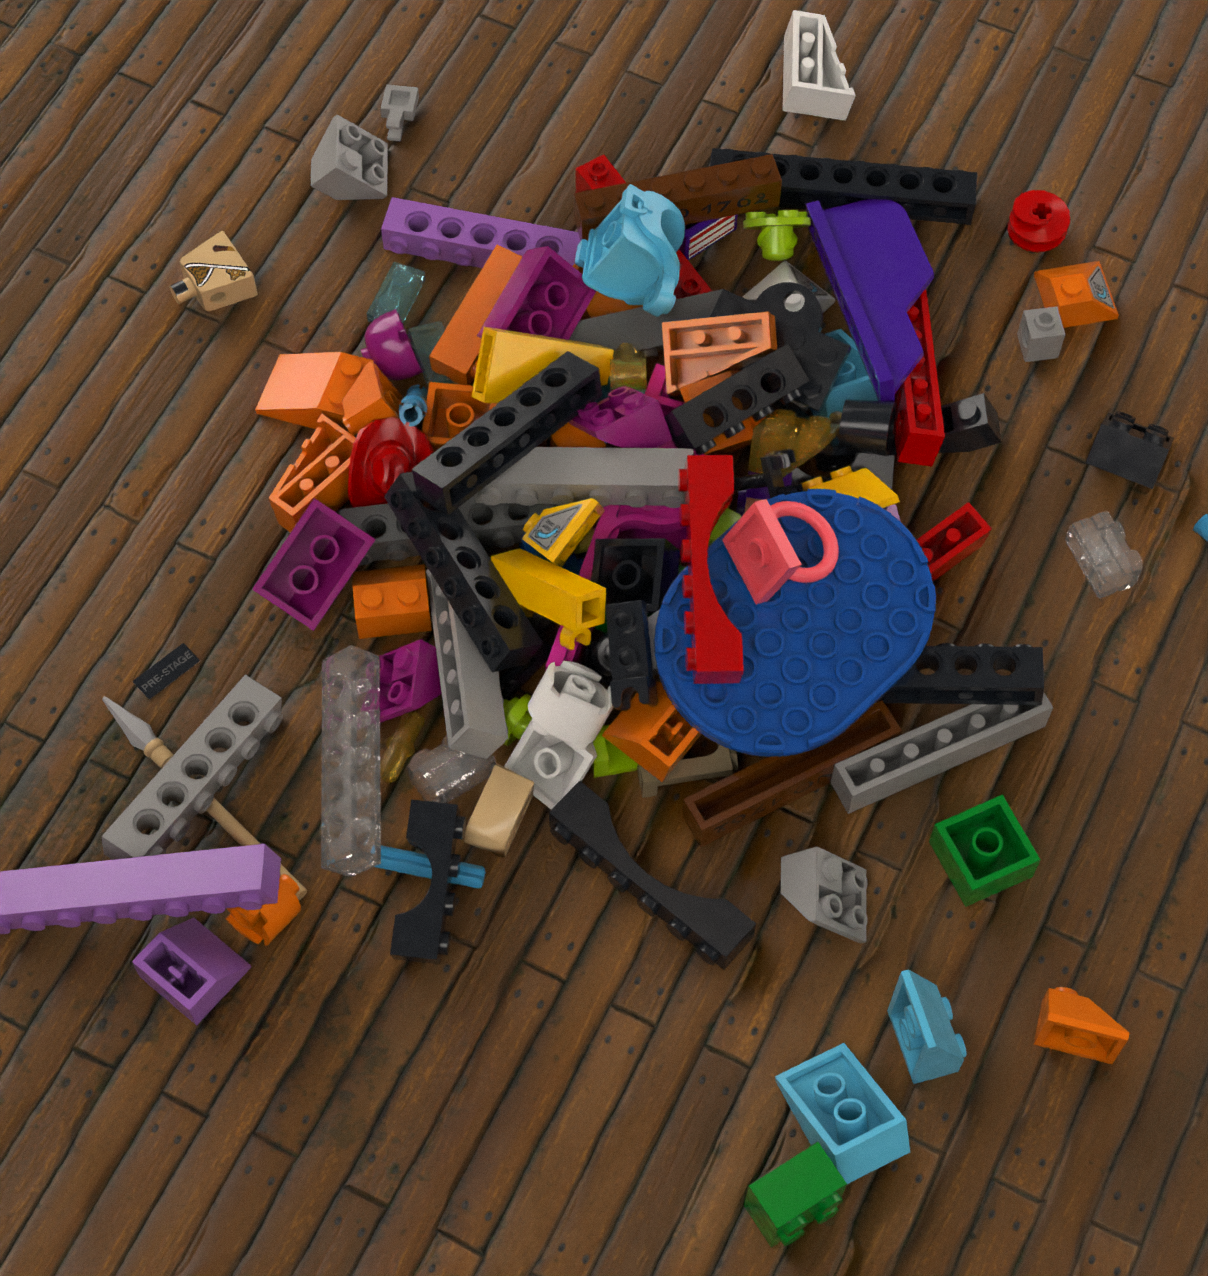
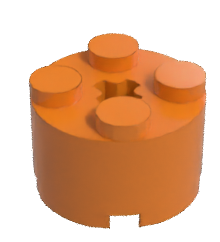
[225,874,301,946]

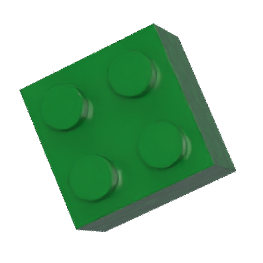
[929,794,1041,907]
[744,1142,847,1248]

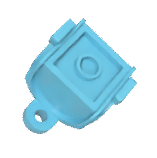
[575,184,685,317]

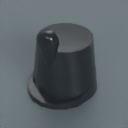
[828,400,897,457]

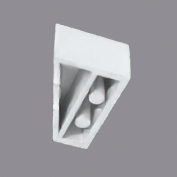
[783,10,856,121]

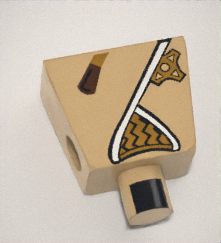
[169,231,258,312]

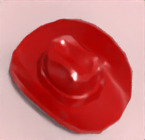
[348,417,434,508]

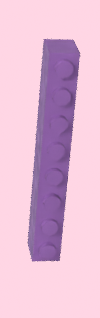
[0,844,281,934]

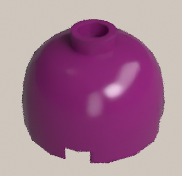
[361,309,423,380]

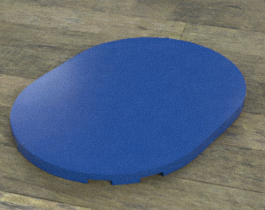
[654,489,936,757]

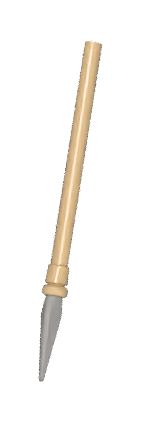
[102,696,307,900]

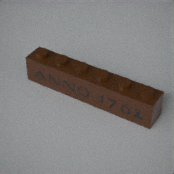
[574,154,782,241]
[682,700,902,847]

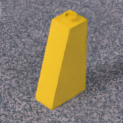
[471,327,614,404]

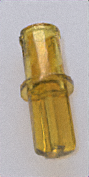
[376,712,425,783]

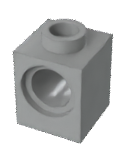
[1017,306,1065,362]

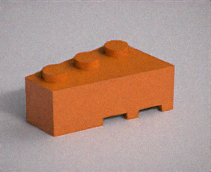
[662,311,777,398]
[268,414,356,533]

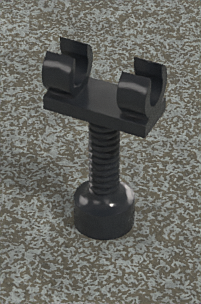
[734,449,804,498]

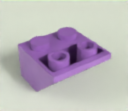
[132,917,251,1026]

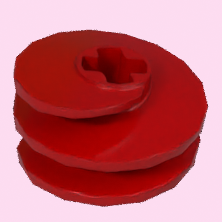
[1007,190,1071,253]

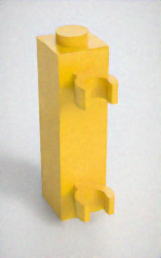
[491,548,606,650]

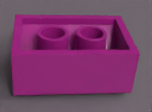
[477,246,596,340]
[252,498,376,631]

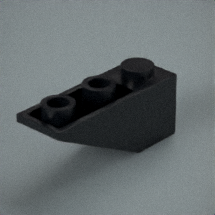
[889,393,1002,455]

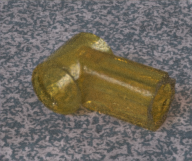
[610,343,647,391]

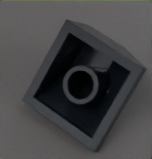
[591,538,680,613]

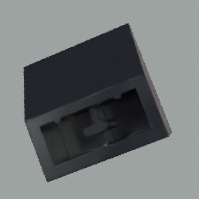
[1086,411,1174,489]

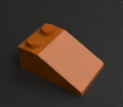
[255,352,374,437]

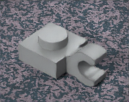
[381,84,419,142]

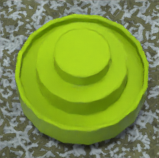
[503,694,532,746]

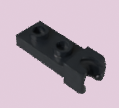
[605,600,658,711]

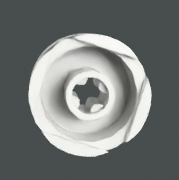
[528,661,613,750]

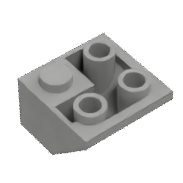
[310,115,388,200]
[781,846,868,944]

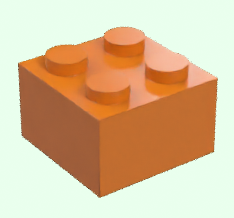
[422,382,499,452]

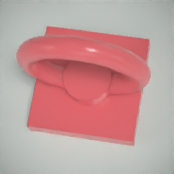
[722,499,839,605]

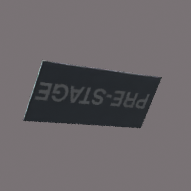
[132,643,200,700]

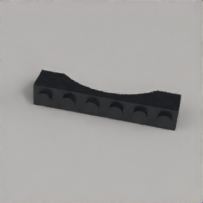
[549,781,756,970]

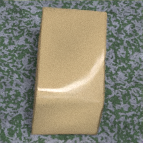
[464,763,534,858]

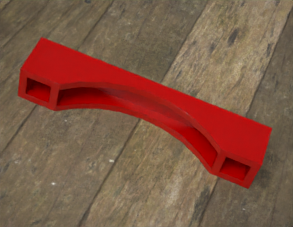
[678,455,744,684]

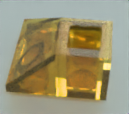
[748,409,840,477]

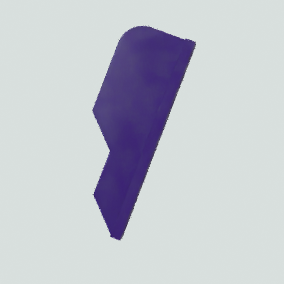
[806,199,934,402]

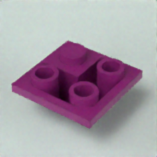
[569,386,672,448]
[362,639,442,727]

